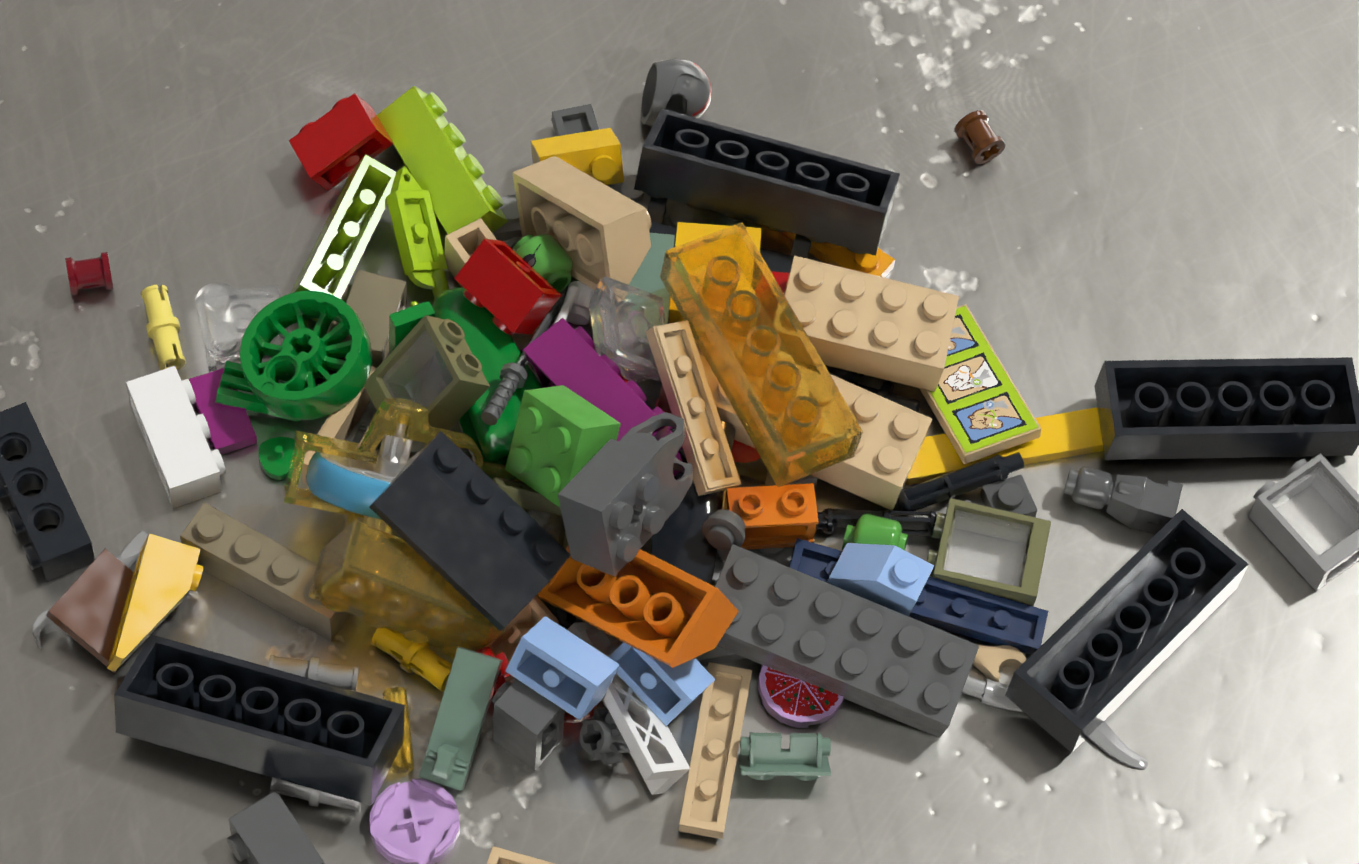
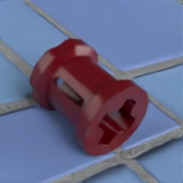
[65,252,113,295]

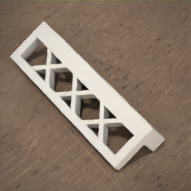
[567,622,690,795]

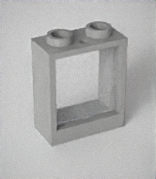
[1249,453,1359,591]

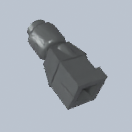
[1064,466,1183,534]

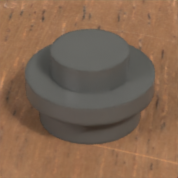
[702,510,745,551]

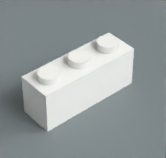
[126,366,226,509]

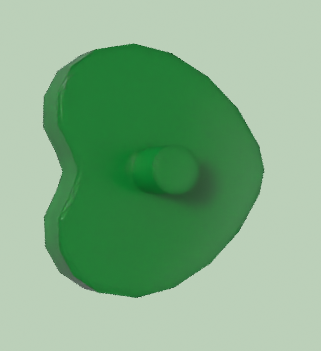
[259,437,302,480]

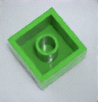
[505,385,621,508]

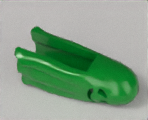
[432,287,542,482]

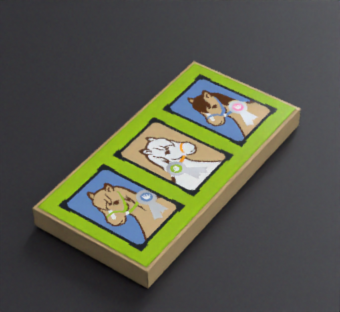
[919,304,1041,464]

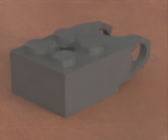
[558,412,693,577]

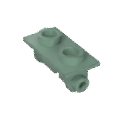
[738,732,831,781]

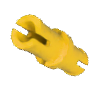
[371,621,452,692]

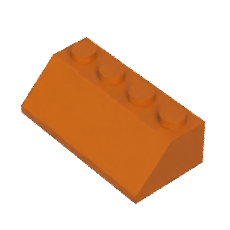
[537,545,739,668]

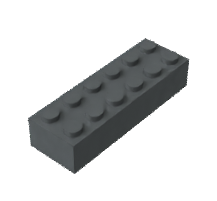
[715,544,979,738]

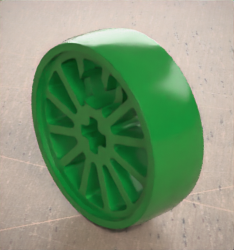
[240,291,372,420]

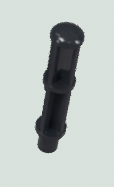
[897,452,1024,511]
[816,508,937,537]

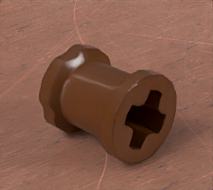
[954,110,1006,164]

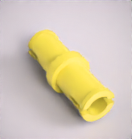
[141,284,186,370]

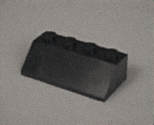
[369,431,571,631]

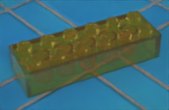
[660,222,863,487]

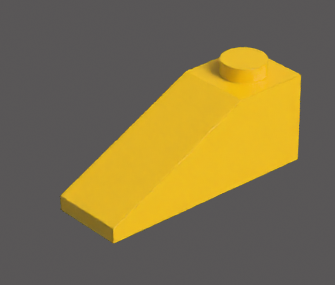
[107,533,203,671]

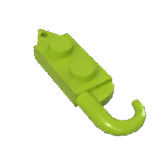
[386,167,449,307]

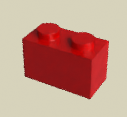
[289,93,394,191]
[454,238,561,335]

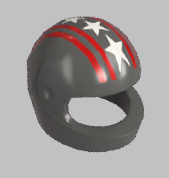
[641,58,712,127]

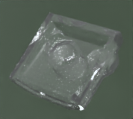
[589,277,666,384]
[194,282,289,372]

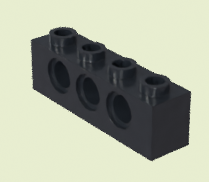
[0,402,95,582]

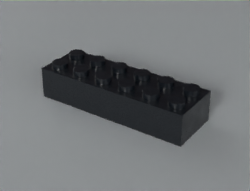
[634,108,900,256]
[1094,357,1359,460]
[1005,509,1249,753]
[114,634,405,805]

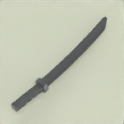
[481,277,575,425]

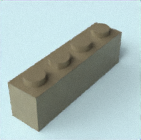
[180,502,355,642]

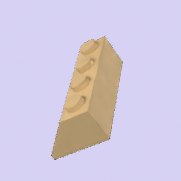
[513,156,651,302]

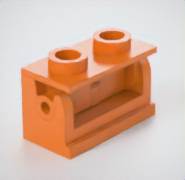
[724,483,819,550]

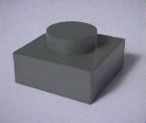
[551,104,599,136]
[980,474,1038,517]

